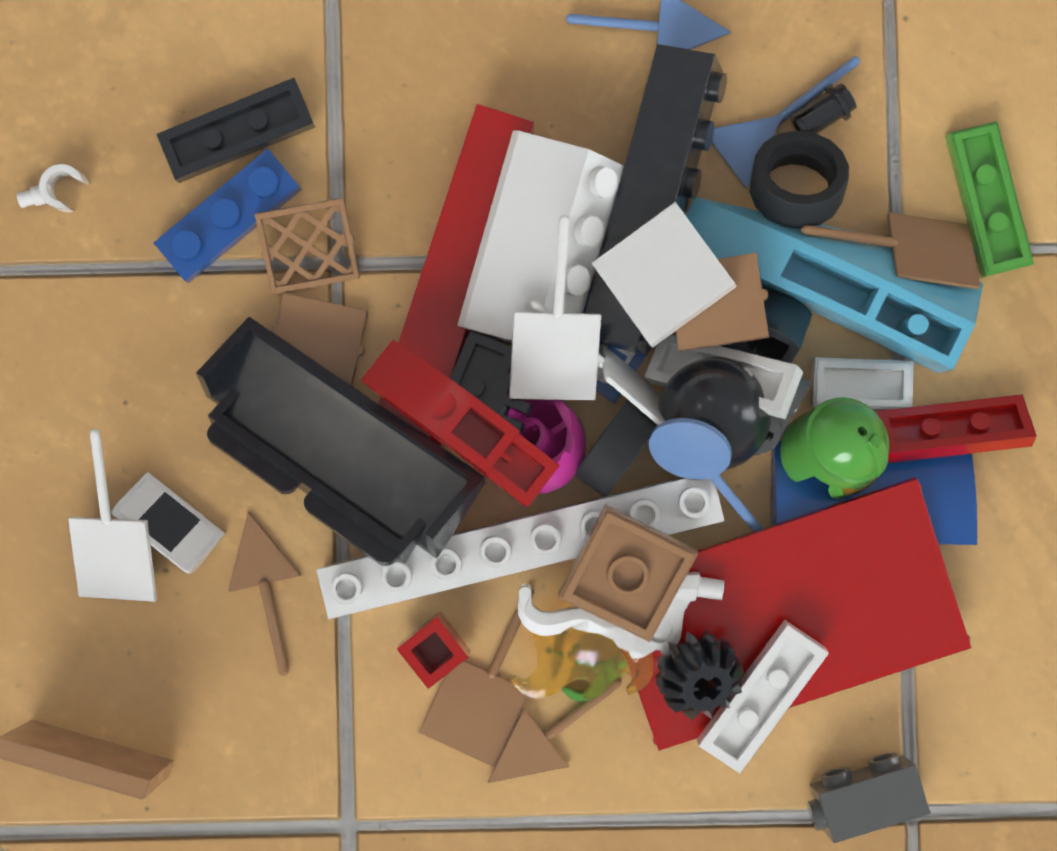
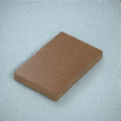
[0,720,174,800]

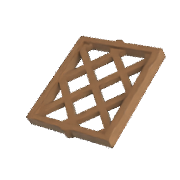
[254,197,360,294]

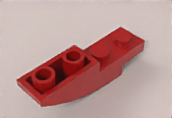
[360,340,560,508]

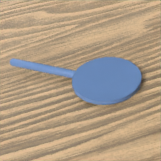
[649,418,763,532]

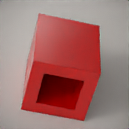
[397,611,471,689]

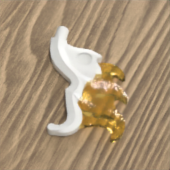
[511,572,724,700]

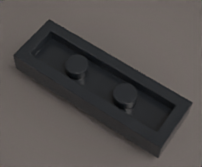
[156,78,315,183]

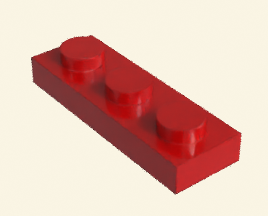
[876,394,1037,463]

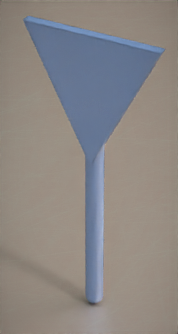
[712,56,860,189]

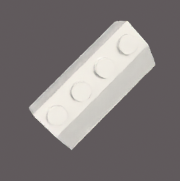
[457,131,624,345]

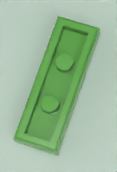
[945,121,1034,278]

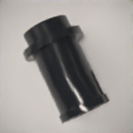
[789,83,857,134]

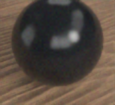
[658,358,772,470]

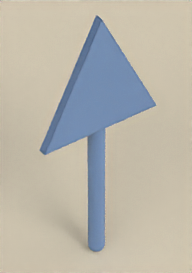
[566,0,731,49]

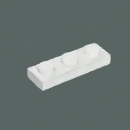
[645,334,803,419]
[697,620,829,773]

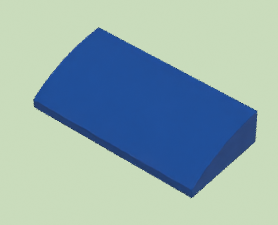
[770,441,977,545]

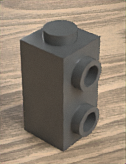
[807,752,931,843]

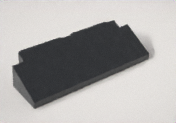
[196,317,486,566]

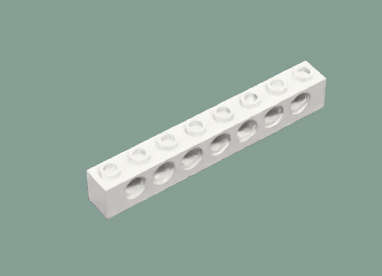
[316,477,724,619]

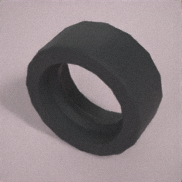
[749,130,849,229]
[576,399,658,497]

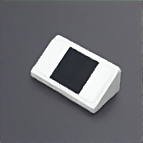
[110,472,226,574]

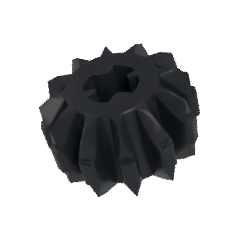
[655,630,744,721]

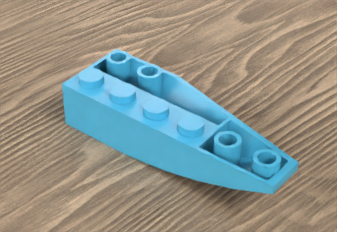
[685,197,983,373]

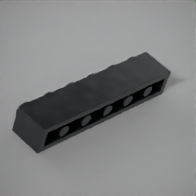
[585,44,727,356]

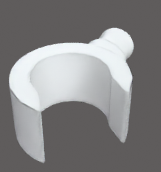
[17,164,90,212]

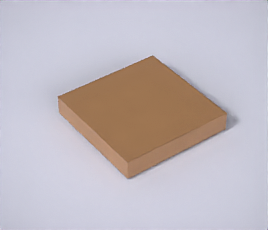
[558,504,698,642]

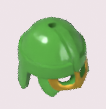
[780,397,889,499]

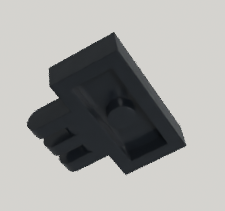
[450,330,533,434]

